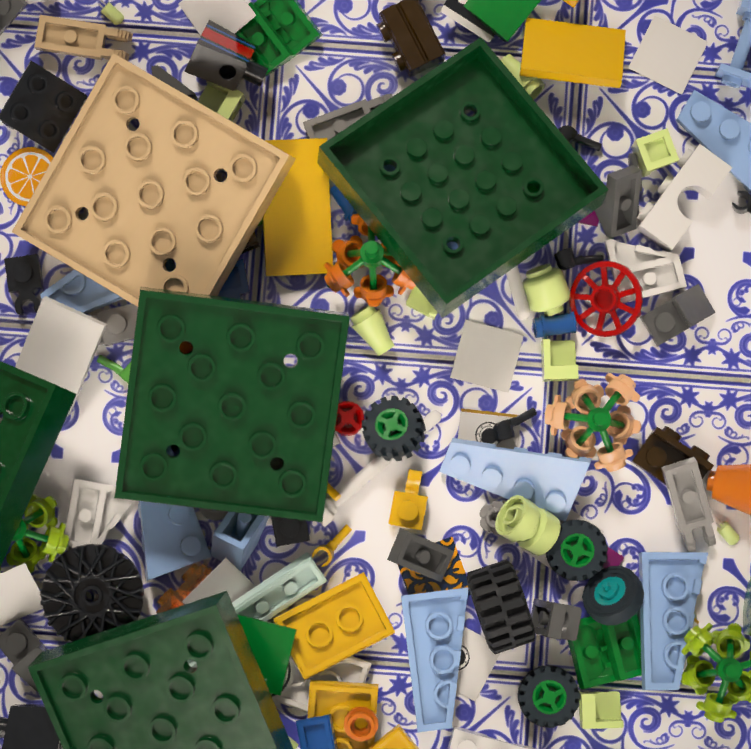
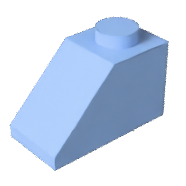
[211,511,270,571]

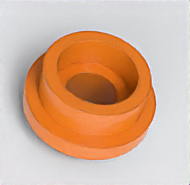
[344,706,378,742]

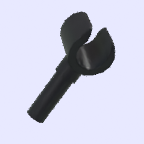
[558,125,602,151]
[732,190,751,214]
[554,247,604,270]
[493,408,537,442]

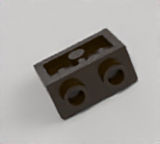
[631,426,714,485]

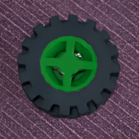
[362,396,426,462]
[546,520,608,581]
[518,665,580,728]

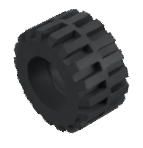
[467,559,535,654]

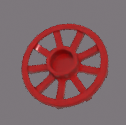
[569,261,643,337]

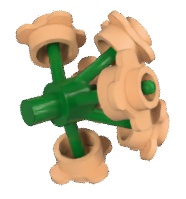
[544,373,641,472]

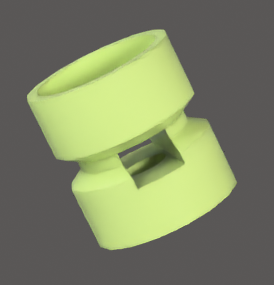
[495,495,561,556]

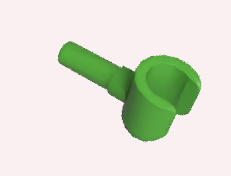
[97,355,131,383]

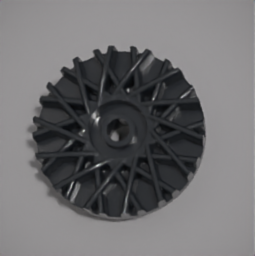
[40,544,144,642]

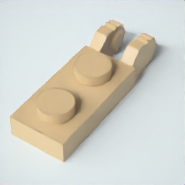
[34,15,133,61]

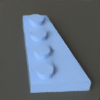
[439,438,591,522]
[639,552,708,690]
[401,587,469,733]

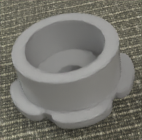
[479,501,504,535]

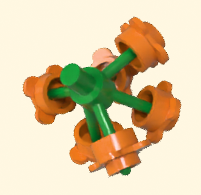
[324,214,416,307]

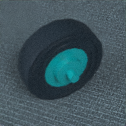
[582,566,644,625]

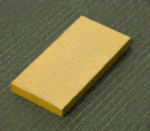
[263,138,333,276]

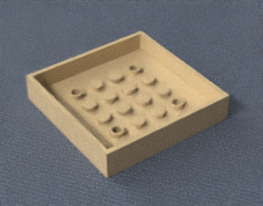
[12,53,296,307]

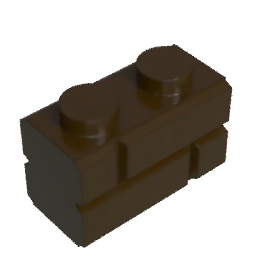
[376,0,446,77]

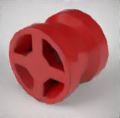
[335,401,364,436]

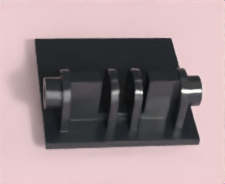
[0,60,87,153]

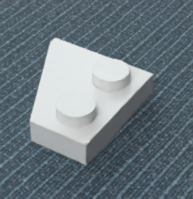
[604,239,687,303]
[64,479,134,548]

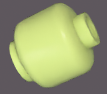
[522,264,570,316]

